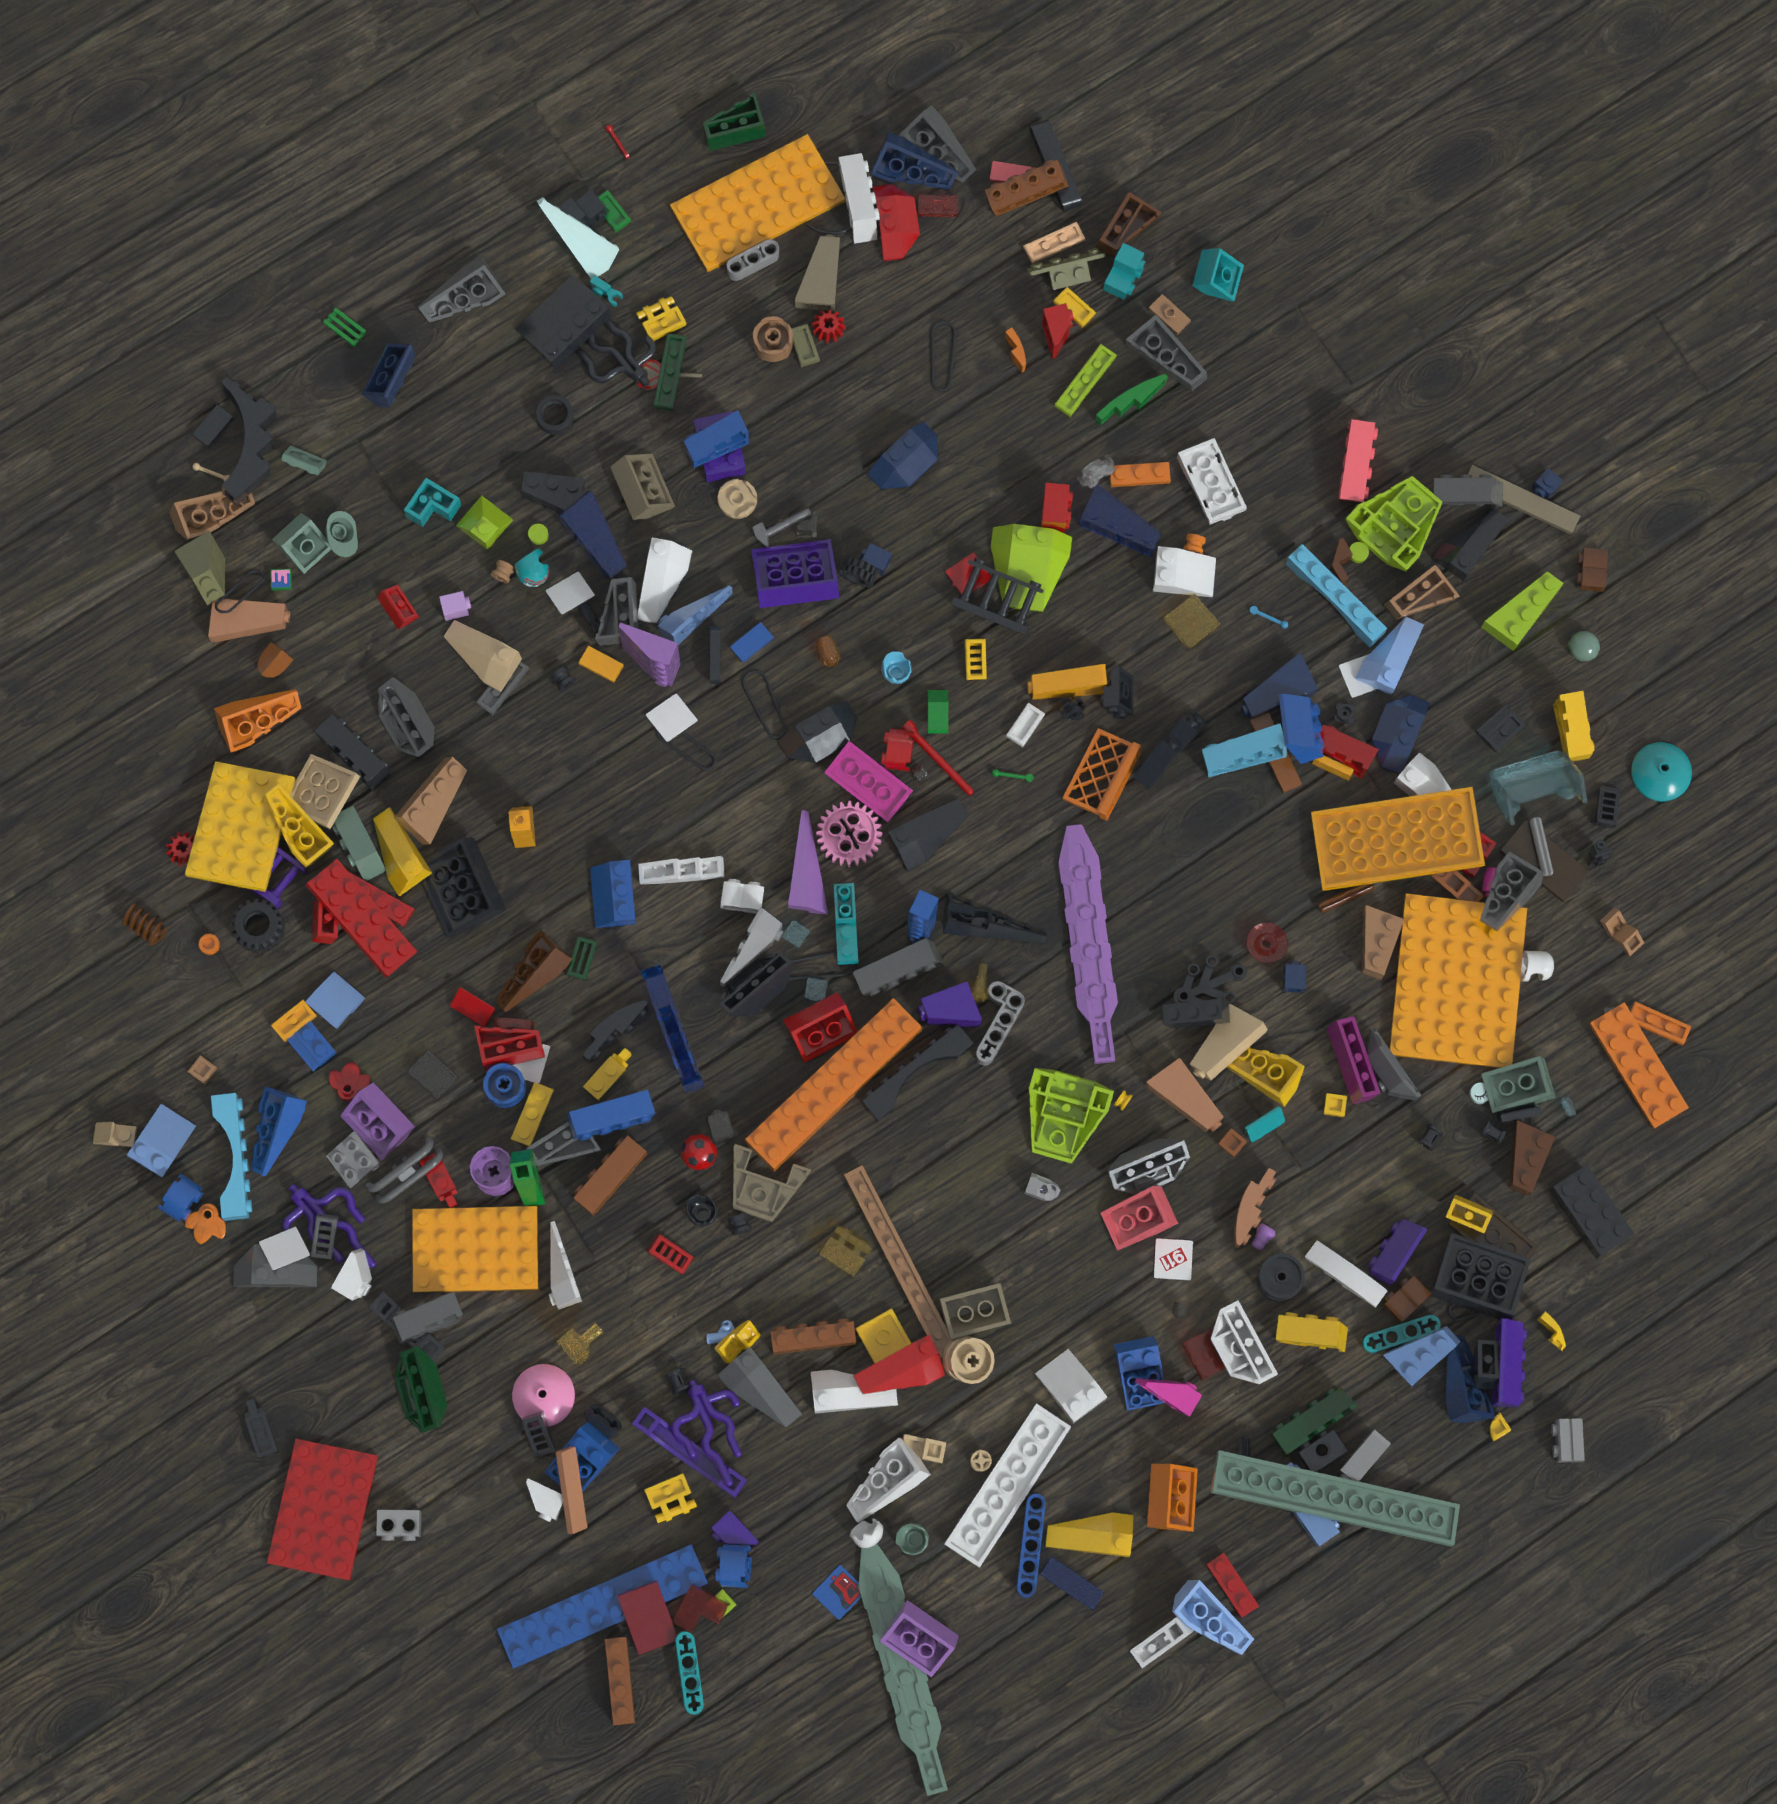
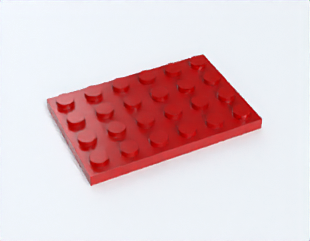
[267,1439,378,1581]

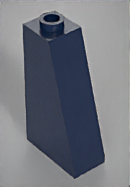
[1241,653,1318,720]

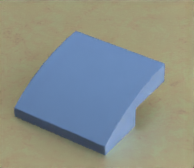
[306,972,365,1029]

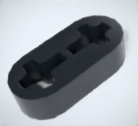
[584,1404,622,1438]

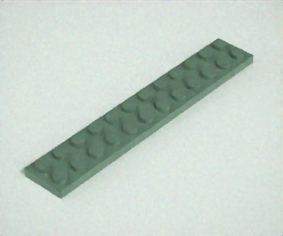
[1211,1450,1460,1547]

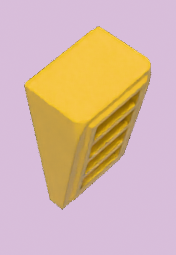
[964,639,987,680]

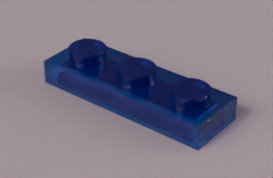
[1040,1557,1104,1611]

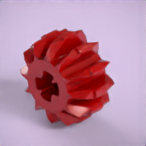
[812,309,845,344]
[166,832,195,866]

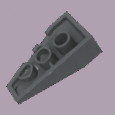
[898,105,976,183]
[1480,852,1543,931]

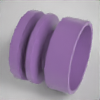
[470,1146,515,1196]

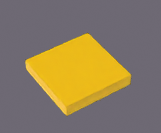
[855,1308,911,1364]

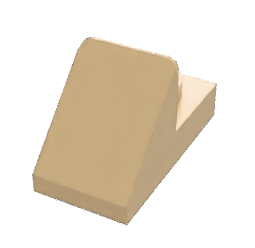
[93,1122,137,1148]

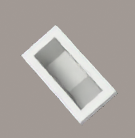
[526,1479,563,1522]

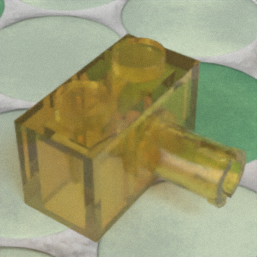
[556,1323,603,1364]

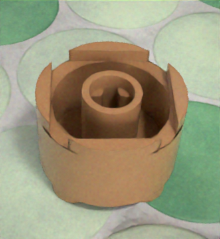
[753,316,793,362]

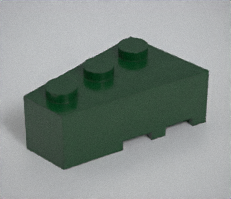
[703,92,766,151]

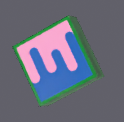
[271,569,292,591]

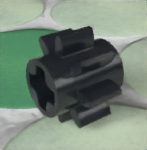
[1060,695,1085,721]

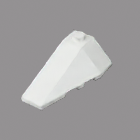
[638,538,692,624]
[1394,753,1451,796]
[811,1370,898,1414]
[846,1438,931,1522]

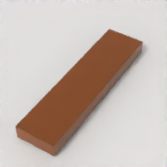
[1250,712,1302,793]

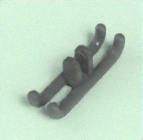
[365,1137,443,1204]

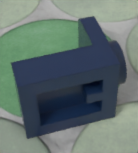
[1532,468,1563,500]

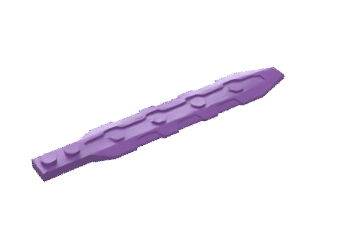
[1058,824,1118,1064]

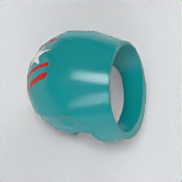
[514,548,549,587]

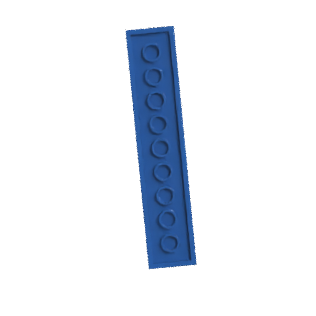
[497,1544,708,1669]

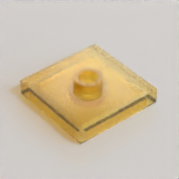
[1163,594,1220,649]

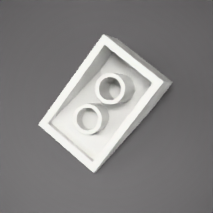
[1153,546,1216,597]
[1035,1349,1107,1424]

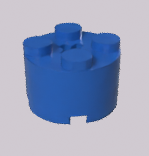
[483,1063,526,1108]
[158,1174,204,1222]
[716,1544,752,1588]

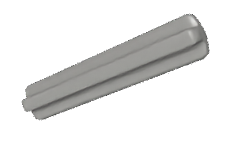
[1530,817,1553,876]

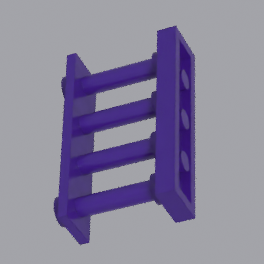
[250,848,308,909]

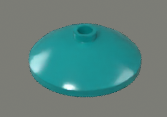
[1631,742,1692,802]

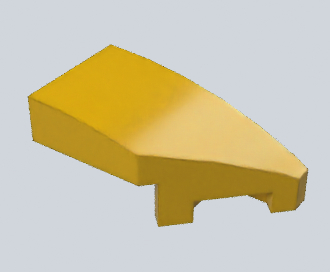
[1537,1311,1566,1351]

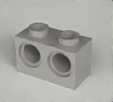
[376,1510,421,1541]

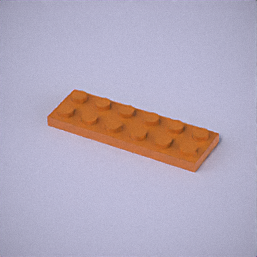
[1589,1002,1689,1129]

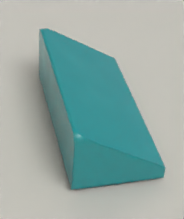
[1244,1106,1285,1143]

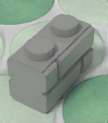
[1551,1419,1585,1463]

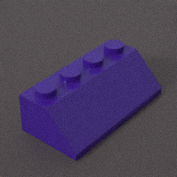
[1492,1318,1527,1408]

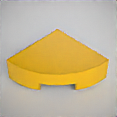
[1490,1413,1511,1442]

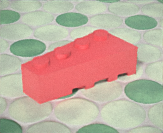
[1338,419,1378,503]

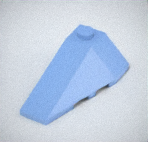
[1355,617,1424,696]
[1172,1580,1254,1655]

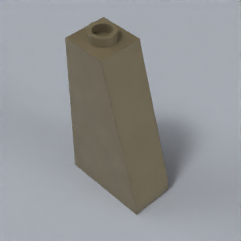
[795,234,840,311]

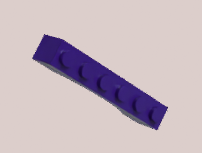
[632,1407,747,1498]

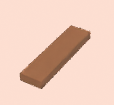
[556,1446,587,1534]

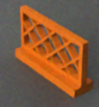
[1063,728,1142,821]

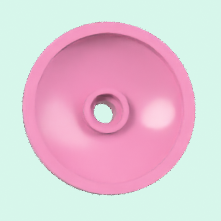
[512,1364,575,1427]

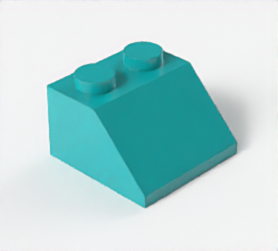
[1192,248,1244,301]

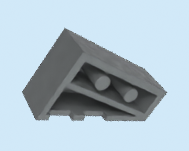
[391,1292,463,1344]

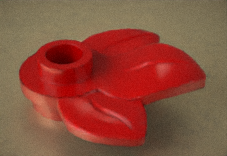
[329,1062,370,1101]

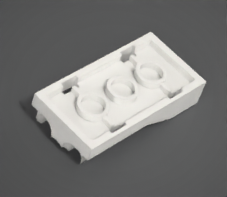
[1177,438,1247,525]

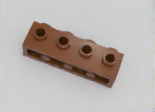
[985,160,1069,216]
[771,1319,856,1355]

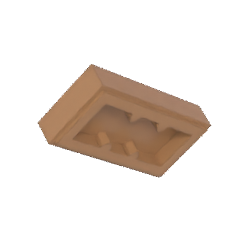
[1148,294,1191,335]

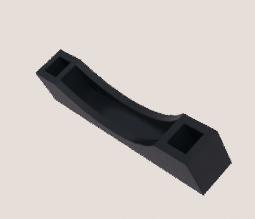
[862,1025,974,1123]

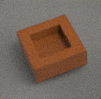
[1218,1128,1247,1158]

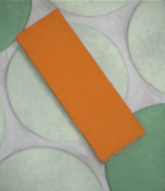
[1630,1002,1691,1046]

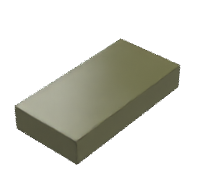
[792,324,820,367]

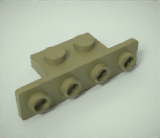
[1026,248,1106,290]

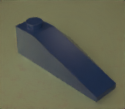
[871,132,958,189]
[1446,1335,1495,1423]

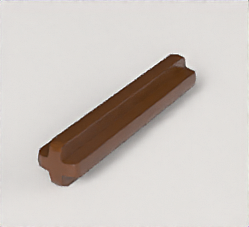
[1318,883,1375,913]

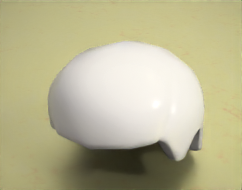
[850,1519,884,1548]

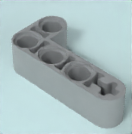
[976,981,1025,1066]

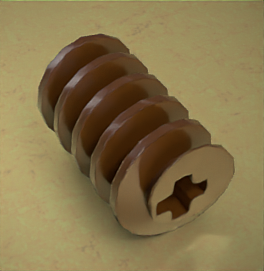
[123,902,168,946]

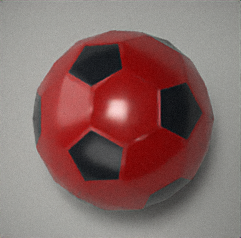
[681,1134,717,1171]

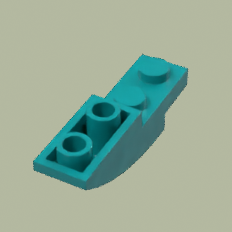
[834,883,858,965]

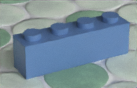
[1287,1462,1340,1547]

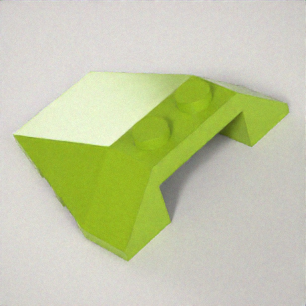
[1345,476,1442,571]
[991,524,1072,612]
[1029,1068,1114,1164]

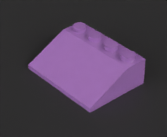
[619,623,680,687]

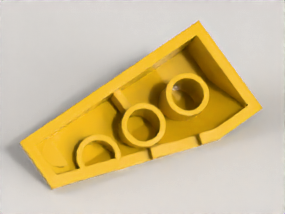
[264,784,334,867]
[1045,1513,1133,1557]

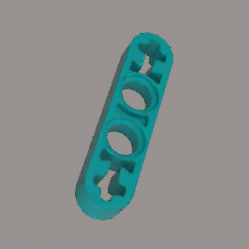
[1362,1315,1441,1353]
[675,1631,704,1715]

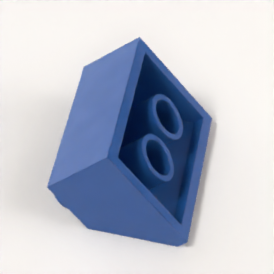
[1279,694,1324,764]
[590,860,636,928]

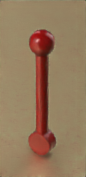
[605,125,630,159]

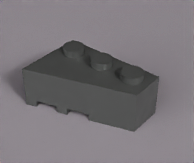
[1434,474,1503,507]
[595,577,639,646]
[526,1122,601,1167]

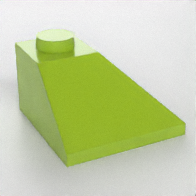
[456,496,513,550]

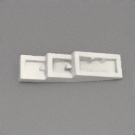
[638,856,724,884]
[1305,1241,1387,1308]

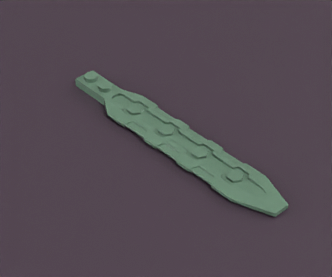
[859,1544,948,1796]

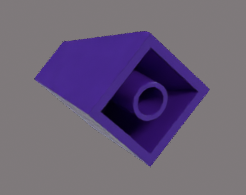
[918,982,982,1028]

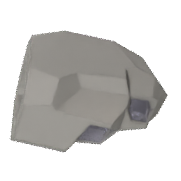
[1025,1173,1060,1201]

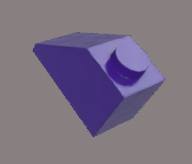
[711,1511,759,1545]

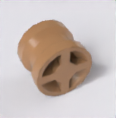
[490,560,515,584]

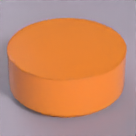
[199,934,220,955]

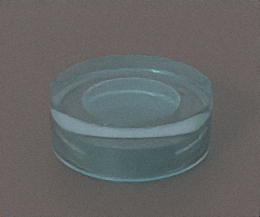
[1561,1096,1576,1117]

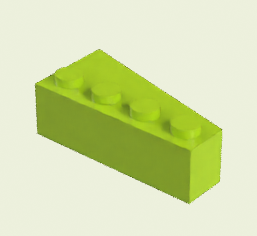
[1481,572,1563,651]

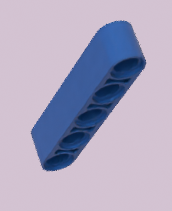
[1016,1494,1046,1598]

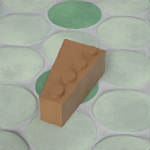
[394,757,467,845]

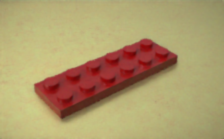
[306,859,417,978]

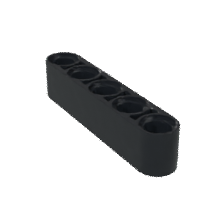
[1029,119,1082,212]

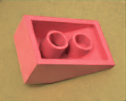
[1101,1186,1178,1250]

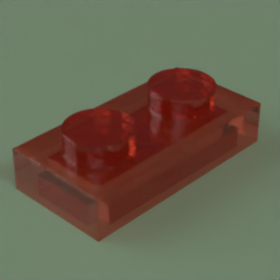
[918,195,958,217]

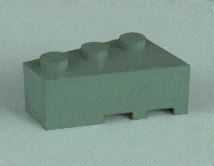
[332,806,386,881]

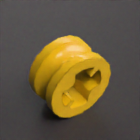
[1114,1090,1132,1111]

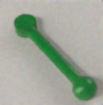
[992,769,1034,782]

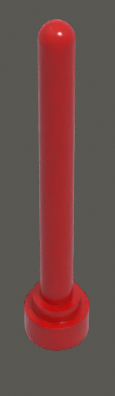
[900,720,973,795]

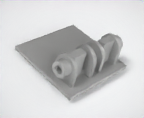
[326,1131,379,1188]

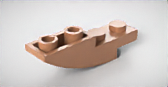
[1234,1168,1276,1248]

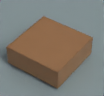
[188,1055,217,1085]

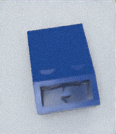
[1113,1336,1164,1411]
[544,1422,620,1492]

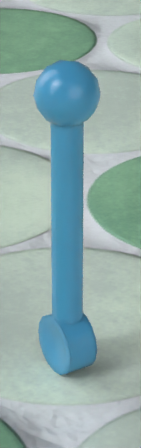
[1250,606,1288,629]

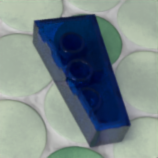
[1079,484,1162,557]
[557,490,626,579]

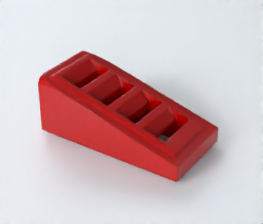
[646,1234,694,1275]

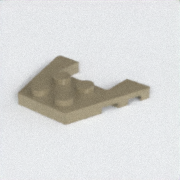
[733,1144,811,1222]

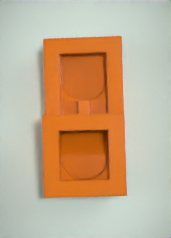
[1005,327,1026,373]

